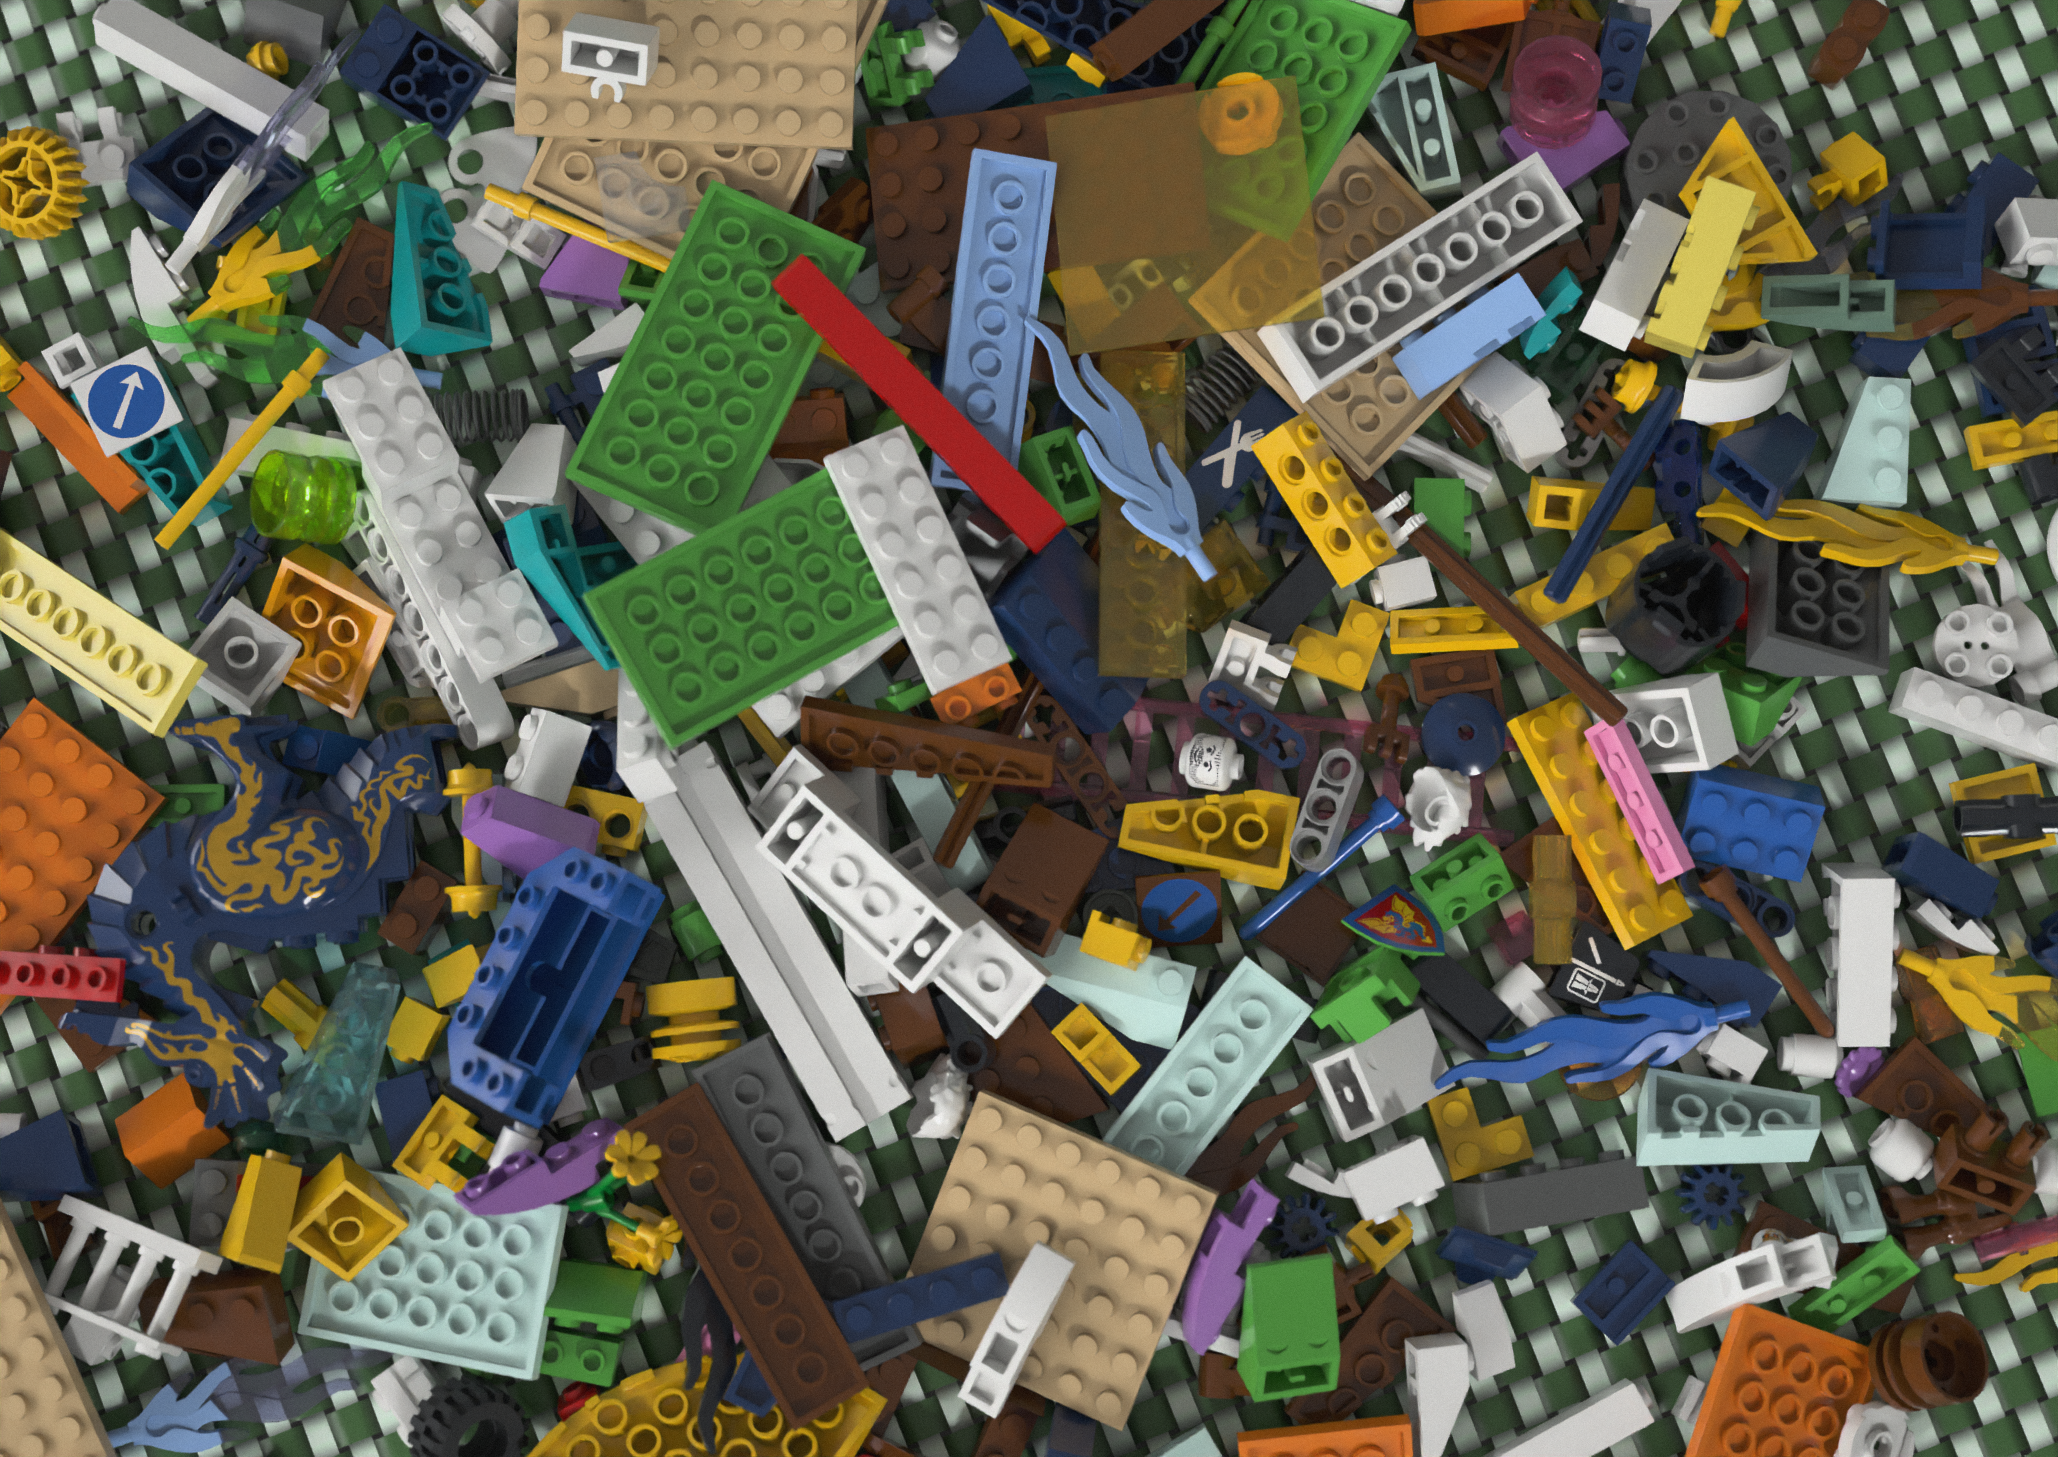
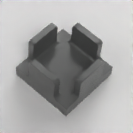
[946,491,1030,602]

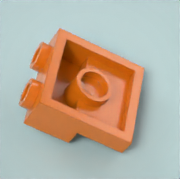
[769,387,849,467]
[929,663,1022,727]

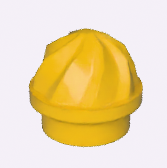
[246,41,289,81]

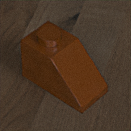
[1493,238,1599,300]

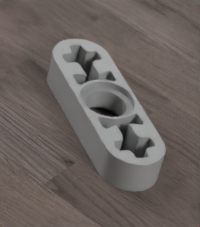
[1554,358,1625,471]

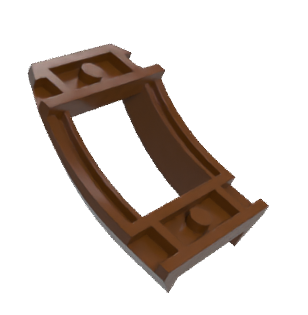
[861,1341,1046,1457]

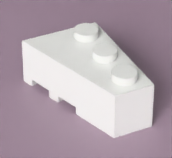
[1579,198,1689,352]

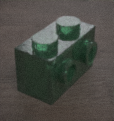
[1527,306,1608,406]

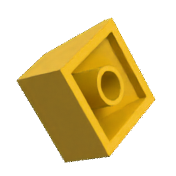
[288,1152,409,1283]

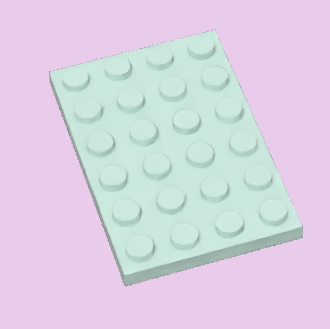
[297,1168,569,1380]

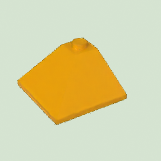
[261,543,397,720]

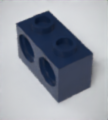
[1588,1,1652,104]

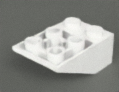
[1306,1007,1455,1142]

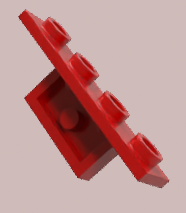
[0,945,126,1003]

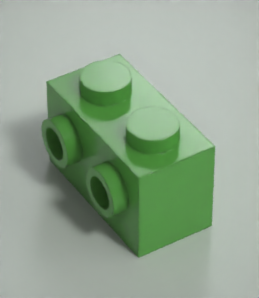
[1409,832,1515,933]

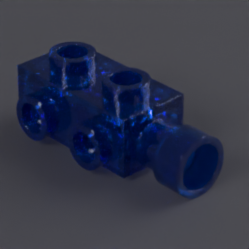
[1655,419,1704,546]

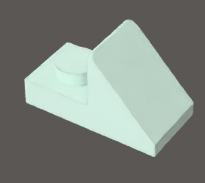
[1822,1165,1887,1243]

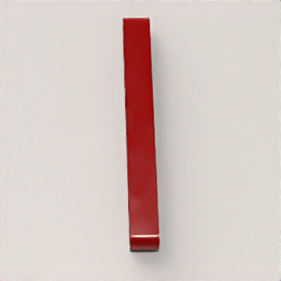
[770,253,1067,554]

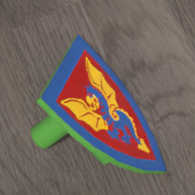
[1341,884,1445,960]

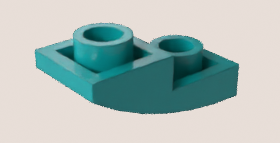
[1519,266,1583,360]

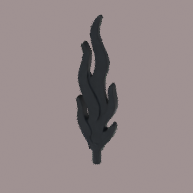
[680,1239,737,1454]

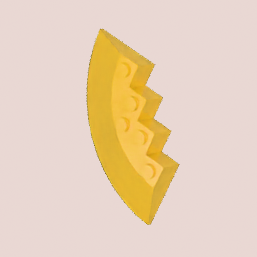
[527,1353,887,1457]

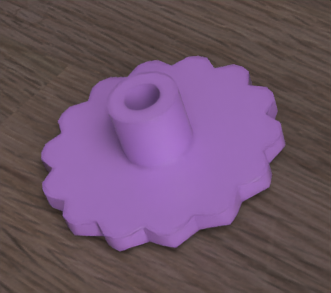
[1835,1047,1885,1098]

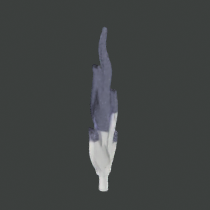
[165,29,361,275]

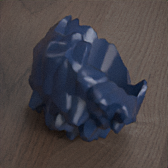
[578,720,626,793]

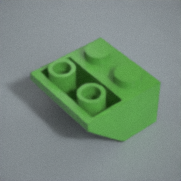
[1017,425,1102,527]
[1686,641,1802,747]
[543,1257,648,1334]

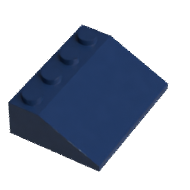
[986,527,1165,734]

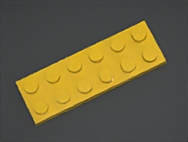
[1506,693,1694,950]

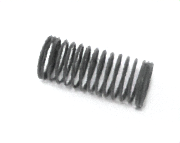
[1170,342,1262,434]
[426,388,529,444]

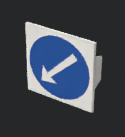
[70,346,184,458]

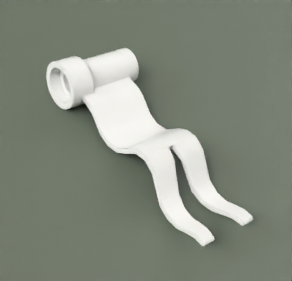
[1959,539,2058,707]

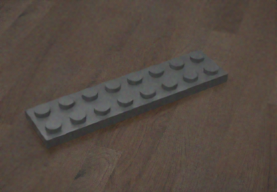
[691,1032,924,1372]

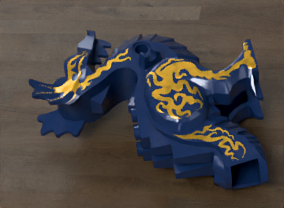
[58,714,458,1129]

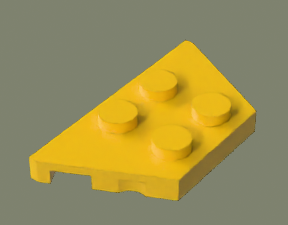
[1679,117,1818,265]

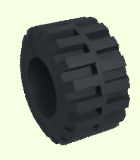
[408,1374,529,1457]

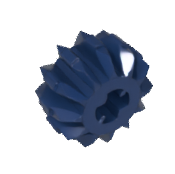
[1674,1164,1750,1230]
[1266,1192,1340,1259]

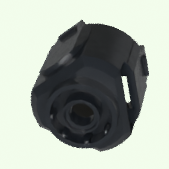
[1605,536,1746,674]

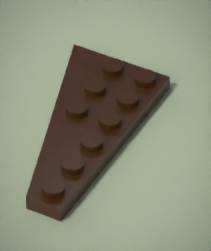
[934,983,1110,1124]

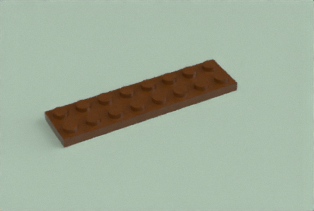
[622,1082,871,1431]

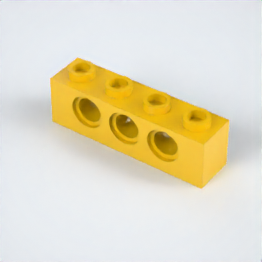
[1251,411,1398,589]

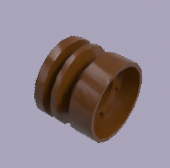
[1868,1311,1989,1413]

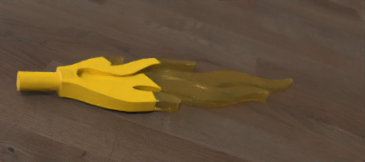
[1897,948,2058,1062]

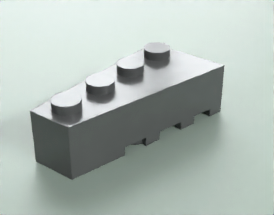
[1450,1149,1649,1236]

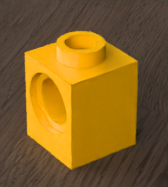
[382,996,451,1065]

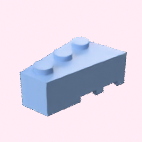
[1392,272,1546,400]

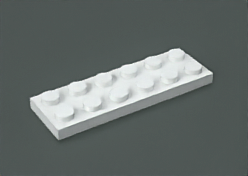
[823,425,1012,695]

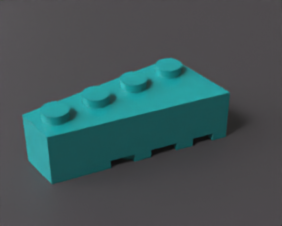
[70,360,234,527]

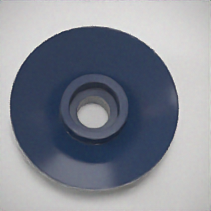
[1421,693,1506,777]

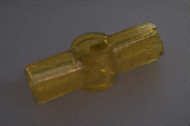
[1529,835,1576,964]

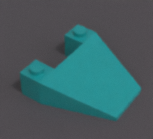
[504,504,639,671]

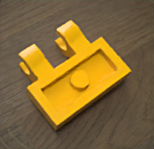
[392,1094,495,1193]

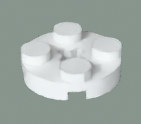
[1834,1401,1915,1457]

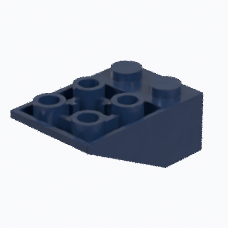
[339,4,491,141]

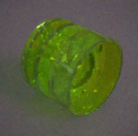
[250,449,357,545]

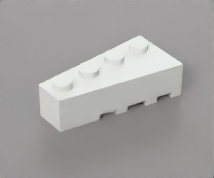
[1821,862,1901,1047]

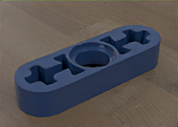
[1199,680,1307,770]

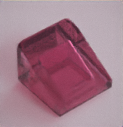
[1486,910,1547,967]

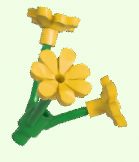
[567,1130,683,1269]

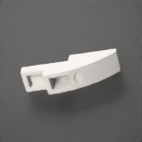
[130,227,221,390]
[1667,1234,1837,1334]
[958,1240,1077,1418]

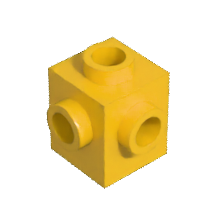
[606,1202,675,1276]

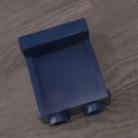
[1867,196,1987,290]

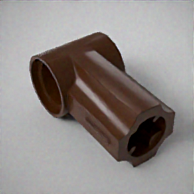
[1197,1350,1281,1399]

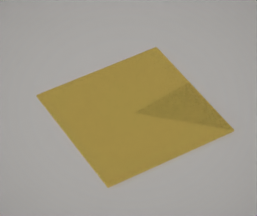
[1045,75,1325,356]

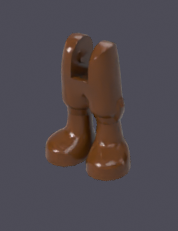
[1879,1185,2012,1261]

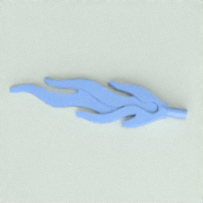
[1024,317,1218,582]

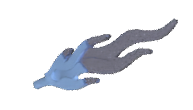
[106,1346,394,1453]

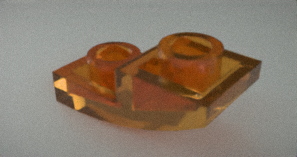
[1895,944,1964,1044]

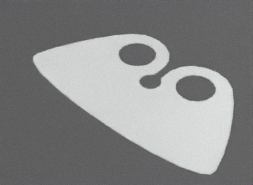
[440,126,537,273]

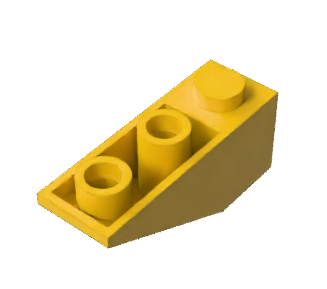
[1526,476,1657,531]

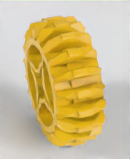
[0,126,90,240]

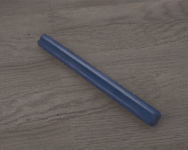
[1543,384,1684,604]

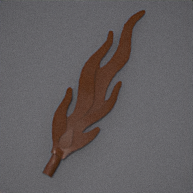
[1184,1072,1317,1219]

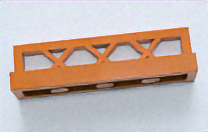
[7,361,151,515]

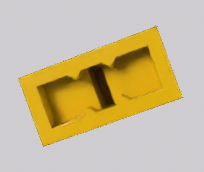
[559,785,648,858]

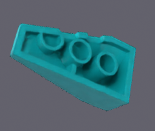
[391,181,493,357]

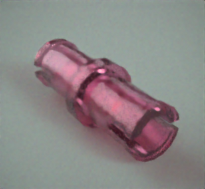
[1972,1214,2058,1264]

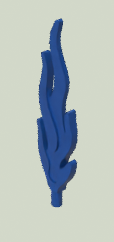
[1434,992,1751,1090]

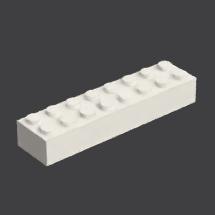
[1257,152,1583,403]

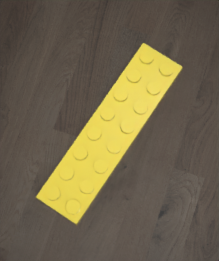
[0,527,208,738]

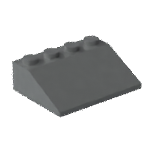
[1746,516,1890,677]

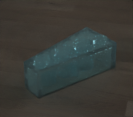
[273,962,400,1145]

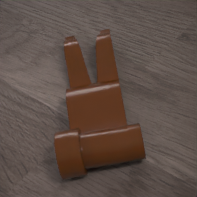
[886,264,1030,399]

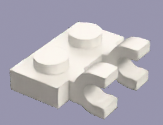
[56,106,139,187]
[1207,619,1298,711]

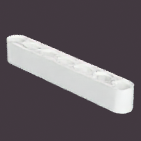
[349,488,514,751]

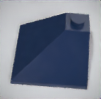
[126,107,310,248]

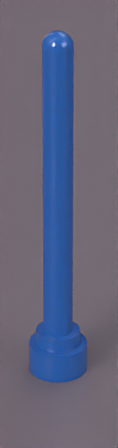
[1239,793,1406,941]

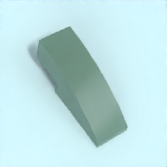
[1761,274,1897,332]

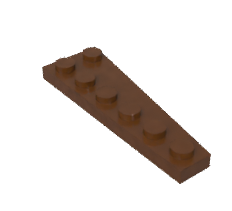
[801,695,1057,788]

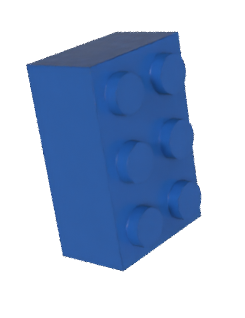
[1675,764,1826,883]

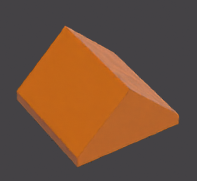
[115,1072,233,1190]

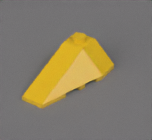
[1118,790,1300,891]

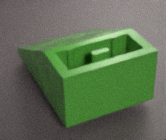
[1237,1253,1340,1402]

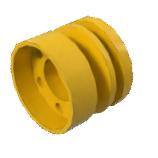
[646,977,742,1063]

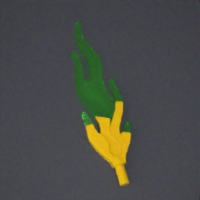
[186,122,434,331]

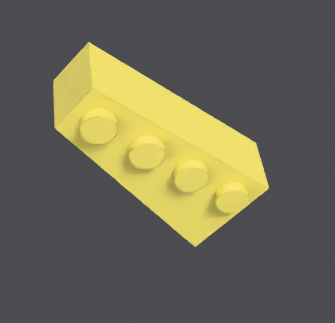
[1644,175,1760,359]

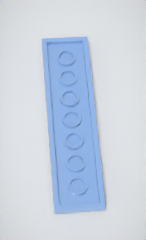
[929,148,1057,493]

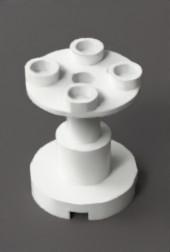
[441,0,519,76]

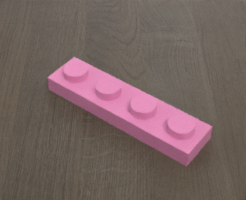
[1584,719,1696,885]

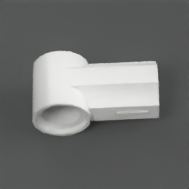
[1490,961,1567,1047]

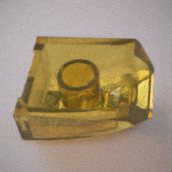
[1157,518,1272,633]

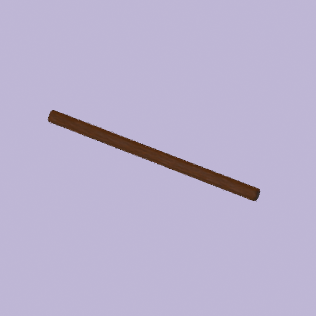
[1329,446,1628,727]
[933,501,1127,869]

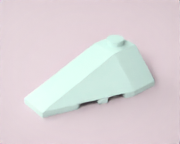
[1026,934,1197,1050]

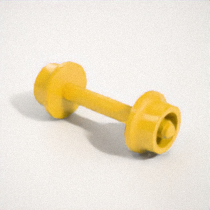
[1611,359,1754,451]
[442,762,503,919]

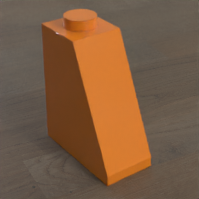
[1413,0,1538,36]

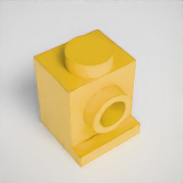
[1079,910,1152,971]
[1345,1207,1414,1275]

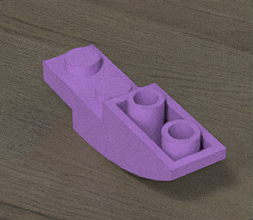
[453,1117,624,1215]
[1182,1178,1280,1356]

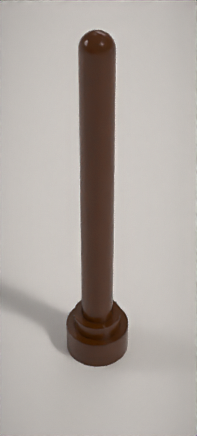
[1698,864,1835,1038]

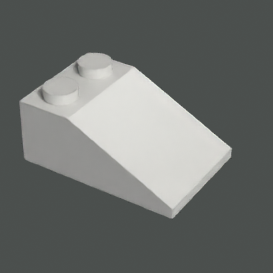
[1591,672,1739,773]

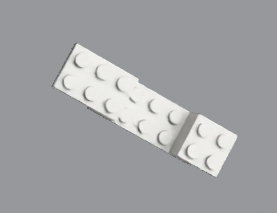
[323,347,559,683]
[747,744,1052,1039]

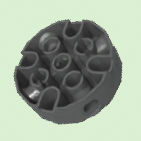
[1619,91,1792,258]

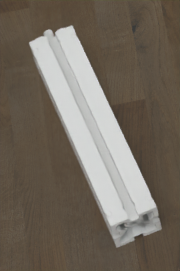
[643,740,915,1142]

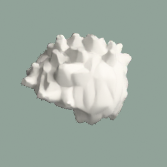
[1404,766,1472,852]
[906,1053,973,1139]

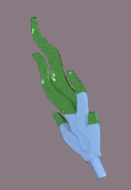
[127,315,443,399]

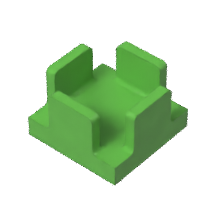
[1310,945,1421,1044]

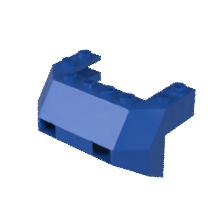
[447,847,666,1129]

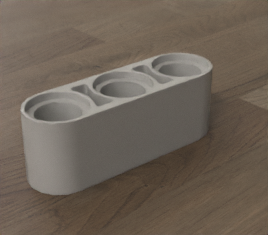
[1289,748,1364,872]

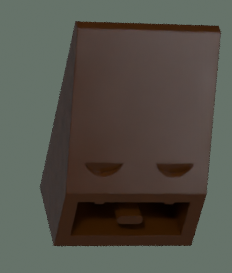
[975,802,1110,958]

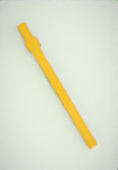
[484,183,671,273]
[154,347,330,550]

